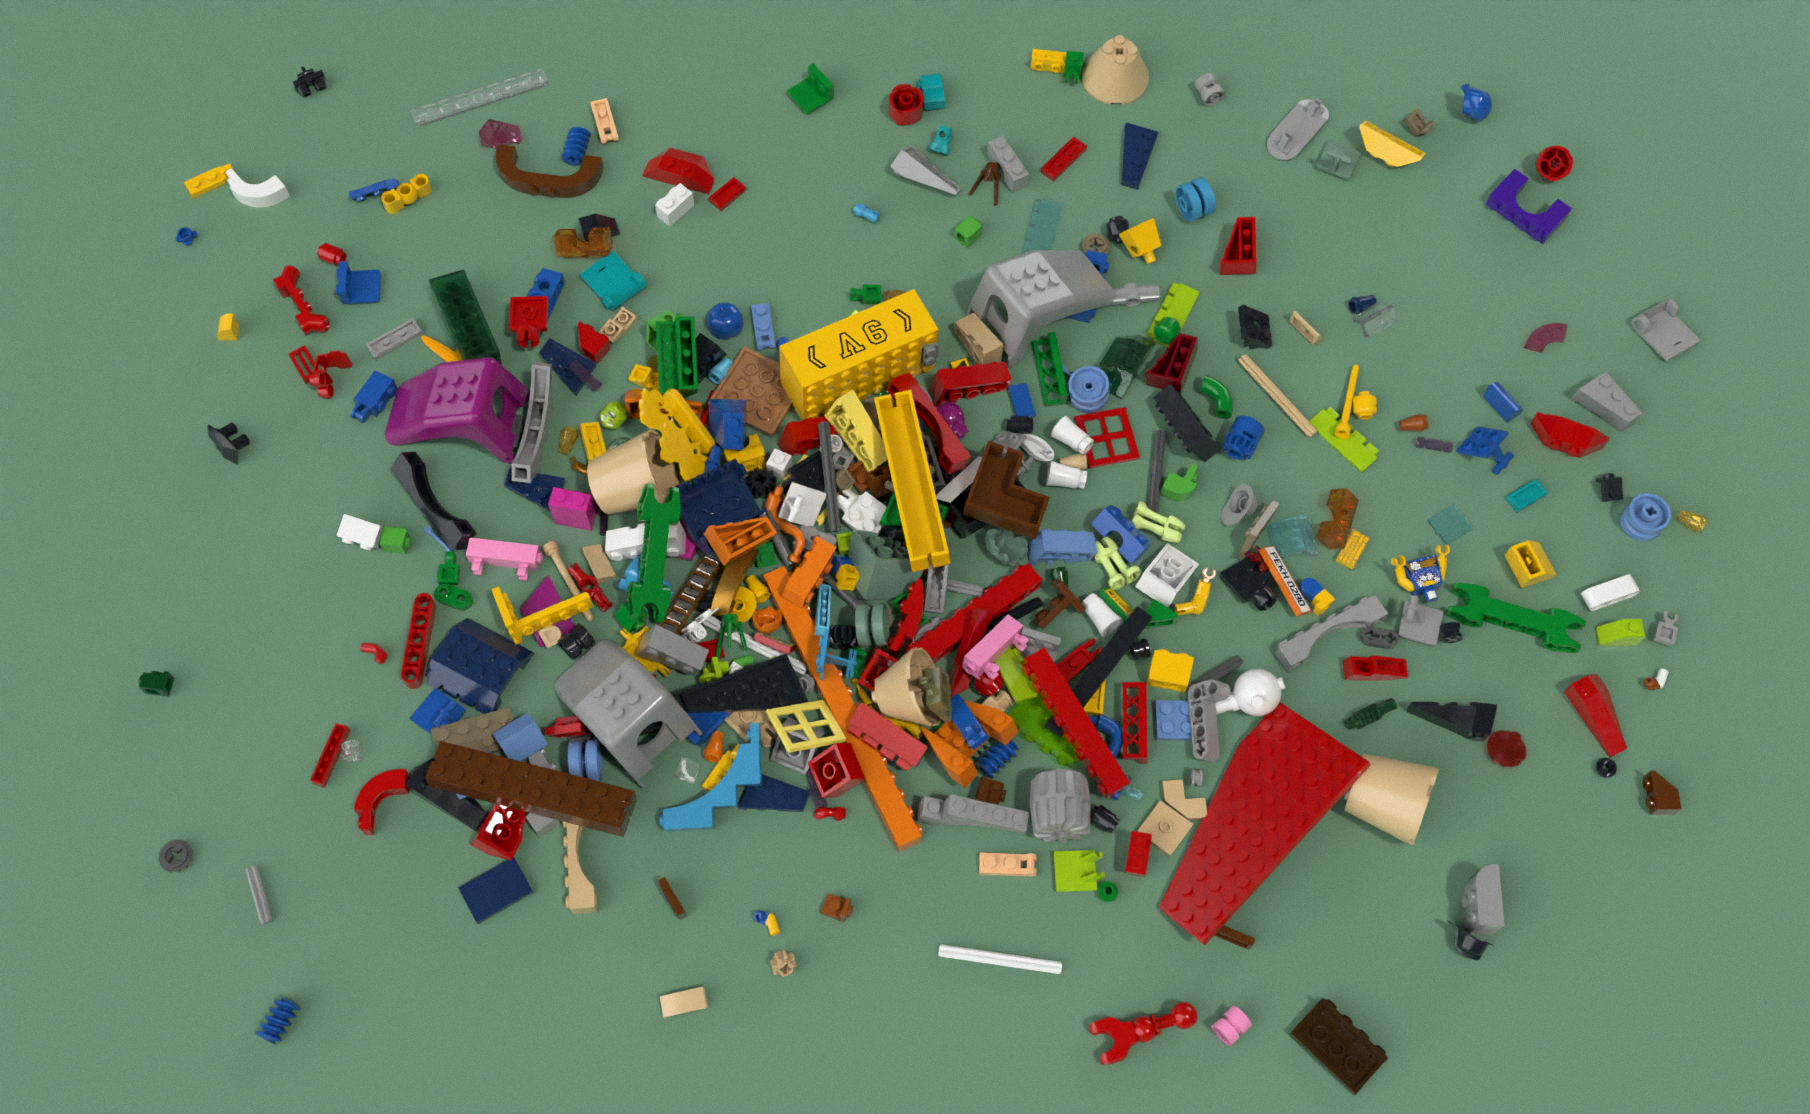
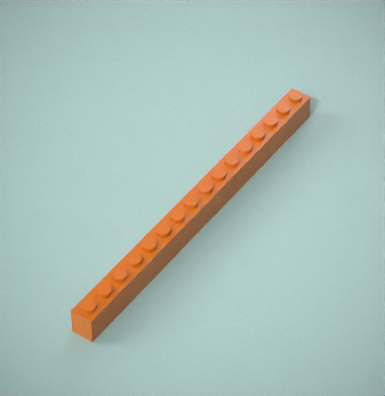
[763,566,923,852]

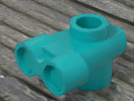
[928,125,952,156]

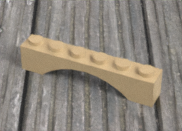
[563,822,597,914]

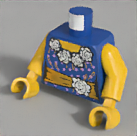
[1391,544,1450,603]

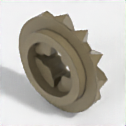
[1082,234,1110,254]

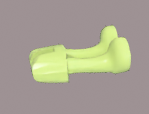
[1132,501,1186,543]
[1094,536,1142,590]

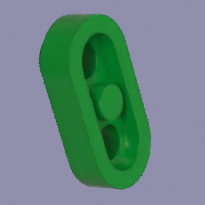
[434,584,473,611]

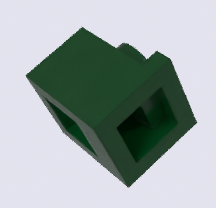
[139,671,175,697]

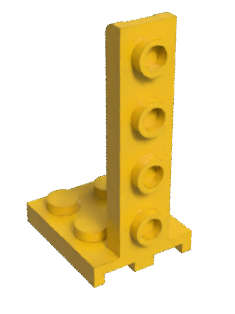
[491,586,594,645]

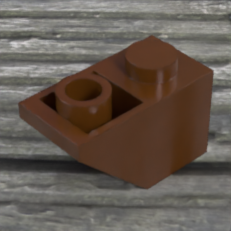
[1642,771,1682,815]

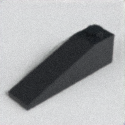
[1407,702,1497,741]

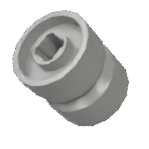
[1194,73,1225,106]

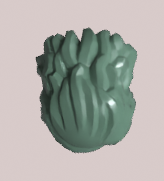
[985,527,1028,567]

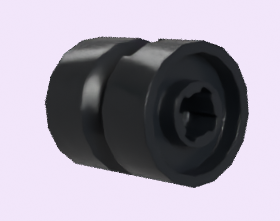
[558,623,595,660]

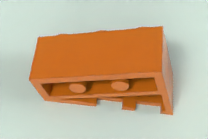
[704,517,777,566]
[782,535,837,608]

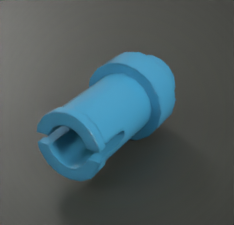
[853,203,880,224]

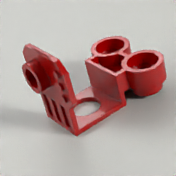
[309,350,353,399]

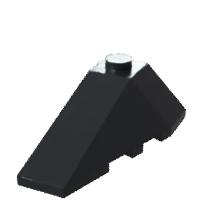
[405,758,488,832]

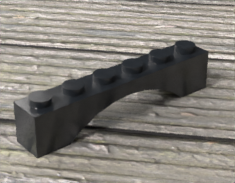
[391,451,477,551]

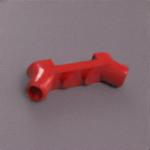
[273,265,330,335]

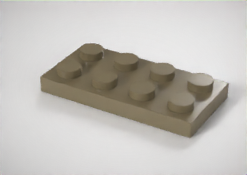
[431,707,514,754]

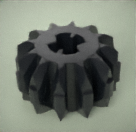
[745,466,777,499]
[829,623,858,650]

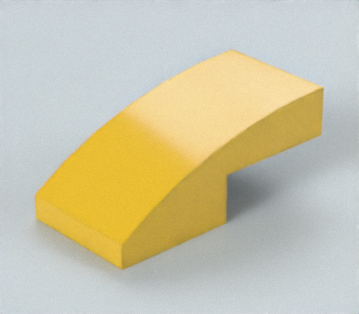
[628,364,659,391]

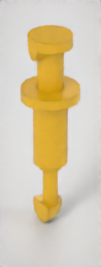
[852,678,880,714]

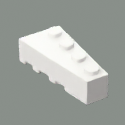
[605,521,686,561]

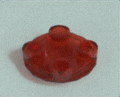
[1487,730,1526,768]

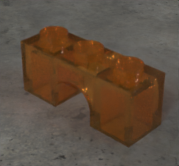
[553,227,614,258]
[1317,488,1359,550]

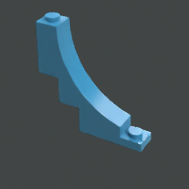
[660,723,762,832]

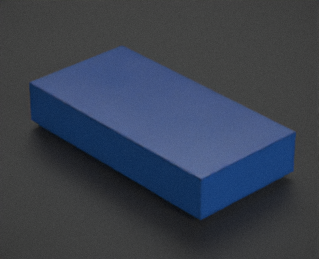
[1008,383,1036,418]

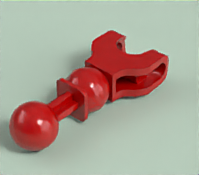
[1088,1002,1198,1066]

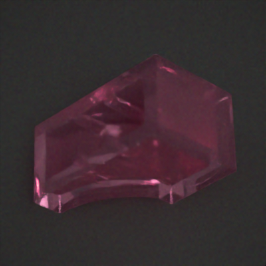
[478,119,522,149]

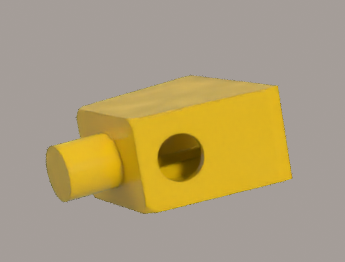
[1119,218,1161,264]

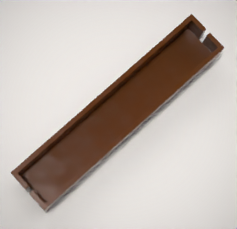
[425,741,637,837]

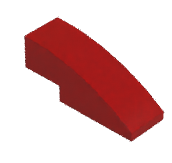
[1343,655,1408,681]

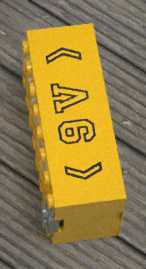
[779,289,939,421]

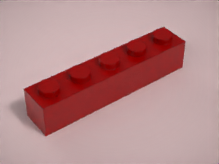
[310,723,351,788]

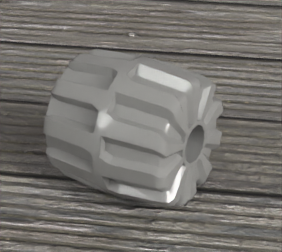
[1030,769,1091,843]

